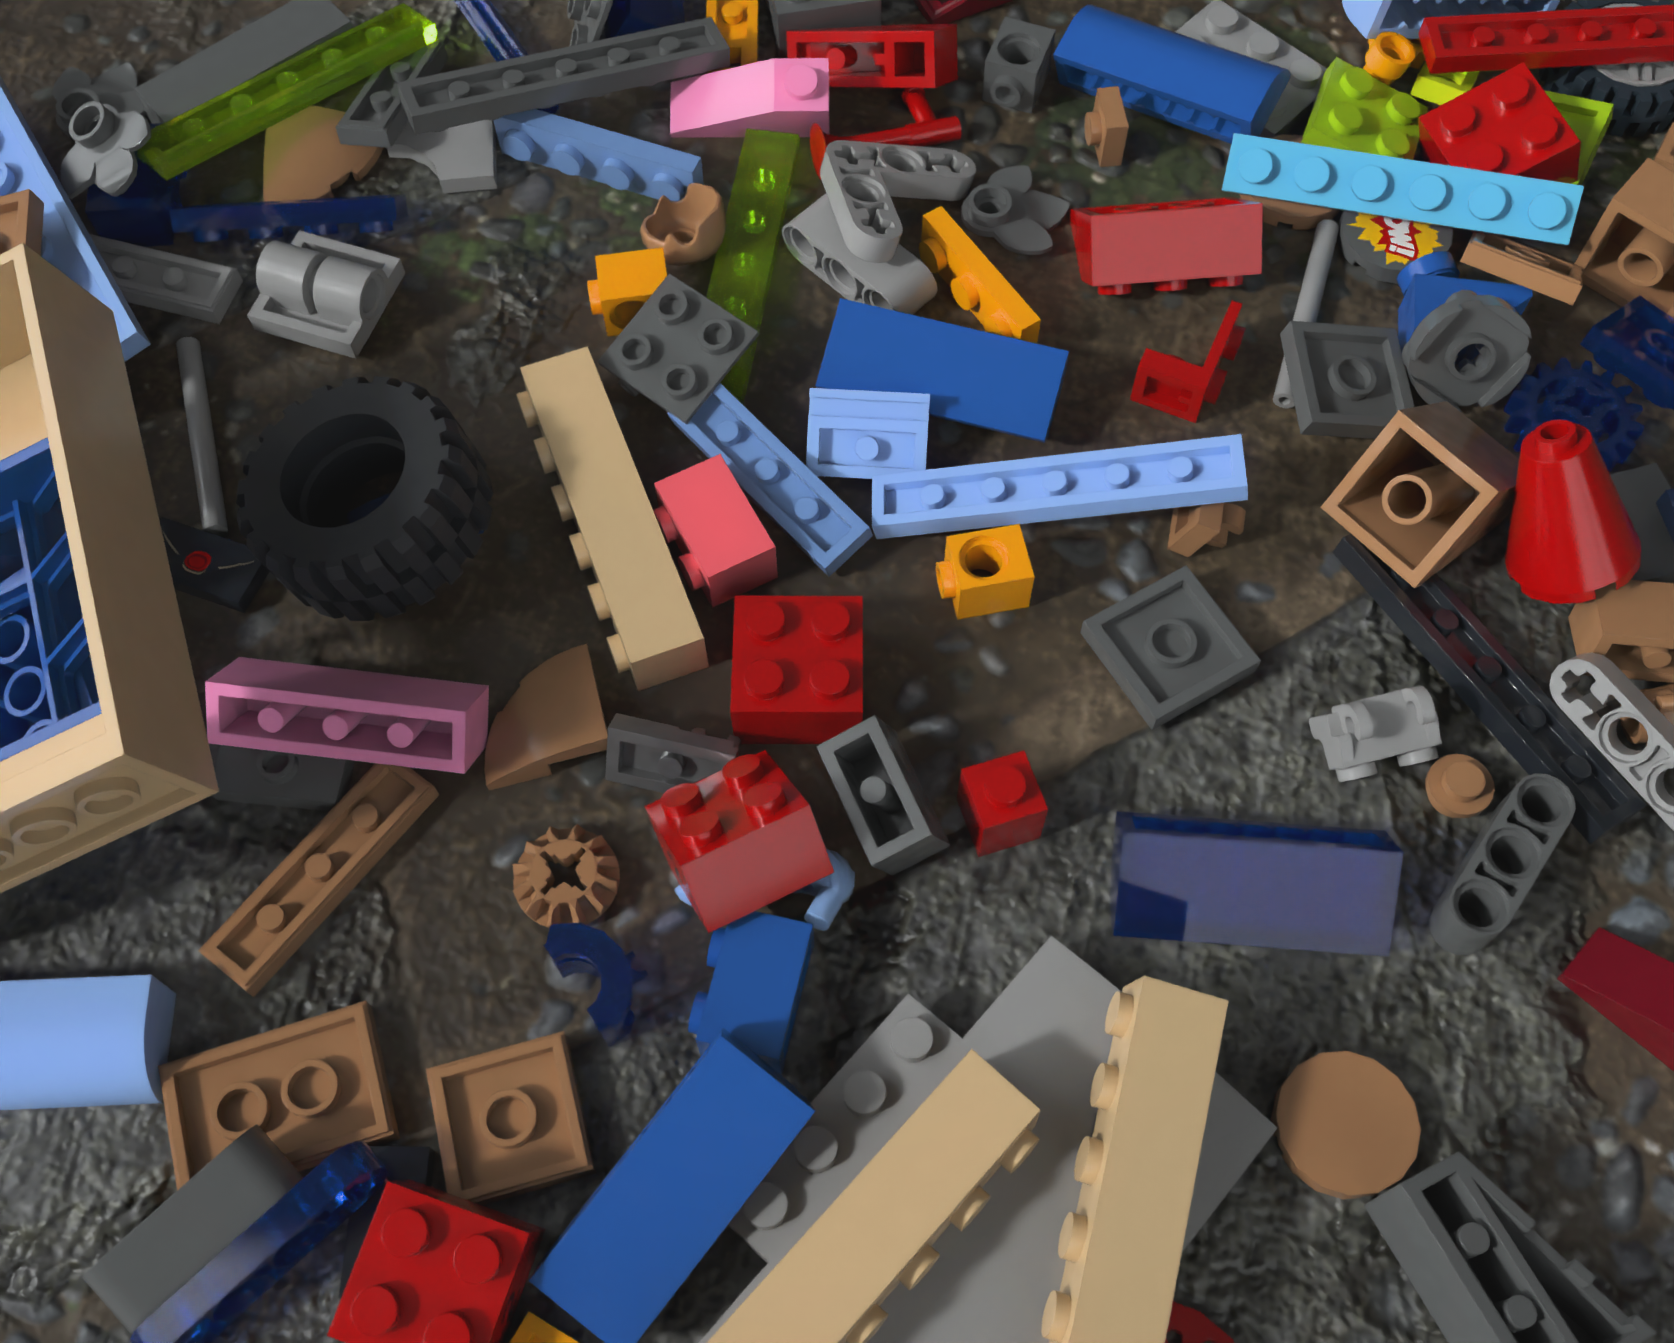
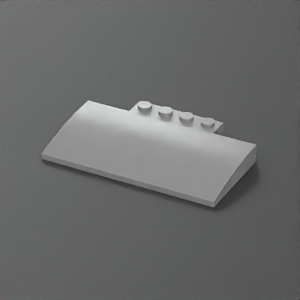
[699,935,1277,1343]

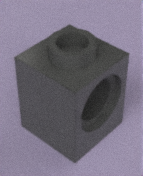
[982,17,1055,113]

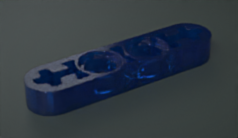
[129,1141,388,1343]

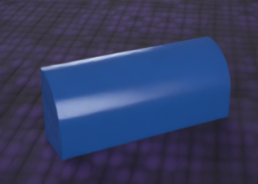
[1053,4,1290,144]
[815,298,1069,443]
[529,1028,815,1343]

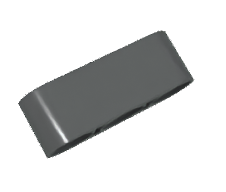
[1429,773,1576,956]
[82,1124,305,1334]

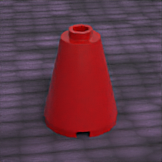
[1505,419,1642,604]

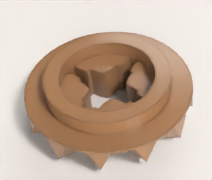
[512,824,620,930]

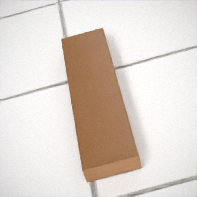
[198,763,439,997]

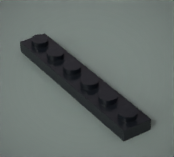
[1333,534,1646,844]

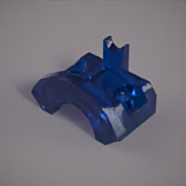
[543,923,648,1047]

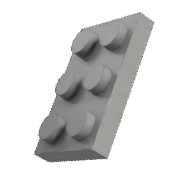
[1175,0,1327,138]

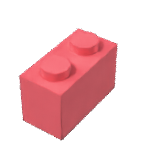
[653,454,778,608]

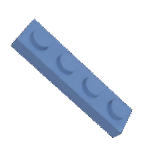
[493,109,704,201]
[667,383,873,577]

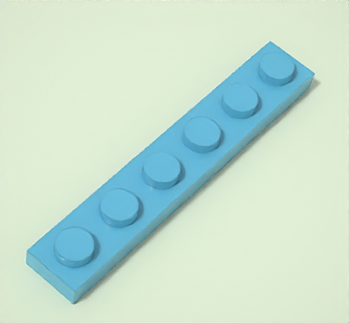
[1222,133,1584,246]

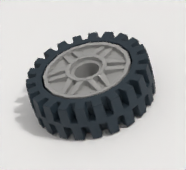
[1539,0,1674,137]

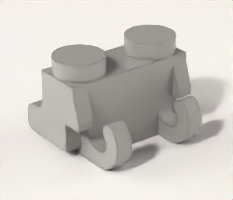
[1309,685,1442,782]

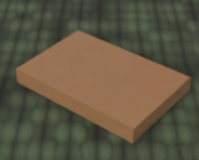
[158,1001,400,1190]

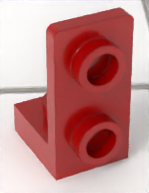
[1130,300,1246,423]

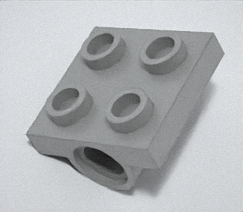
[247,230,405,359]

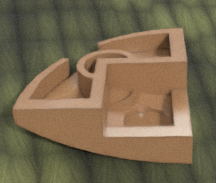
[263,103,384,216]
[484,644,608,791]

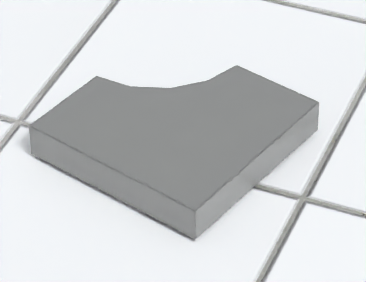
[387,120,497,194]

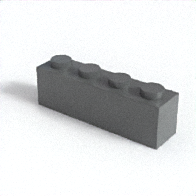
[134,0,364,164]

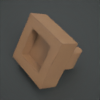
[1167,503,1246,557]

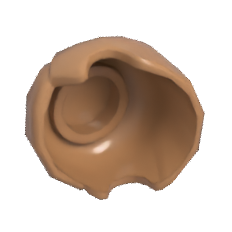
[640,183,726,266]

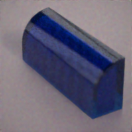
[1110,811,1404,957]

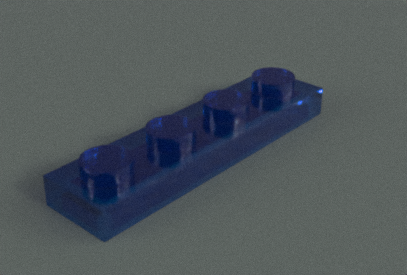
[169,194,408,242]

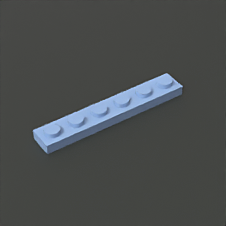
[872,434,1248,539]

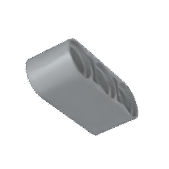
[782,194,937,315]

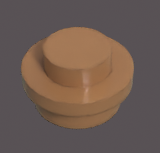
[1425,754,1495,818]

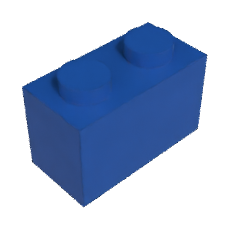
[688,911,814,1075]

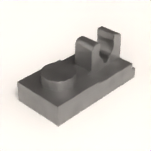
[605,713,741,793]

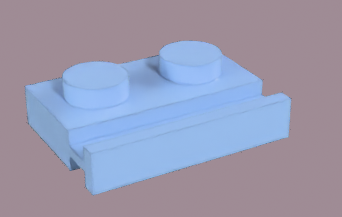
[806,388,930,479]

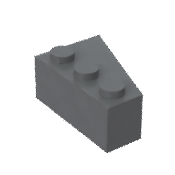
[1364,1151,1657,1343]

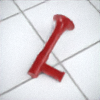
[810,88,962,181]

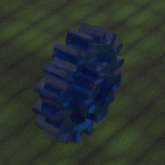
[1504,358,1644,473]

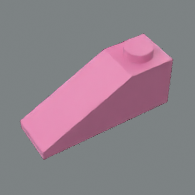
[670,58,829,138]

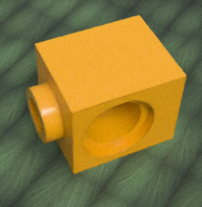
[587,247,667,337]
[936,524,1035,620]

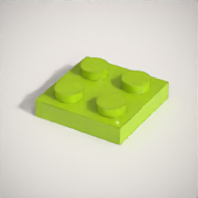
[1301,57,1428,160]

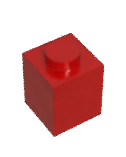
[957,750,1048,857]

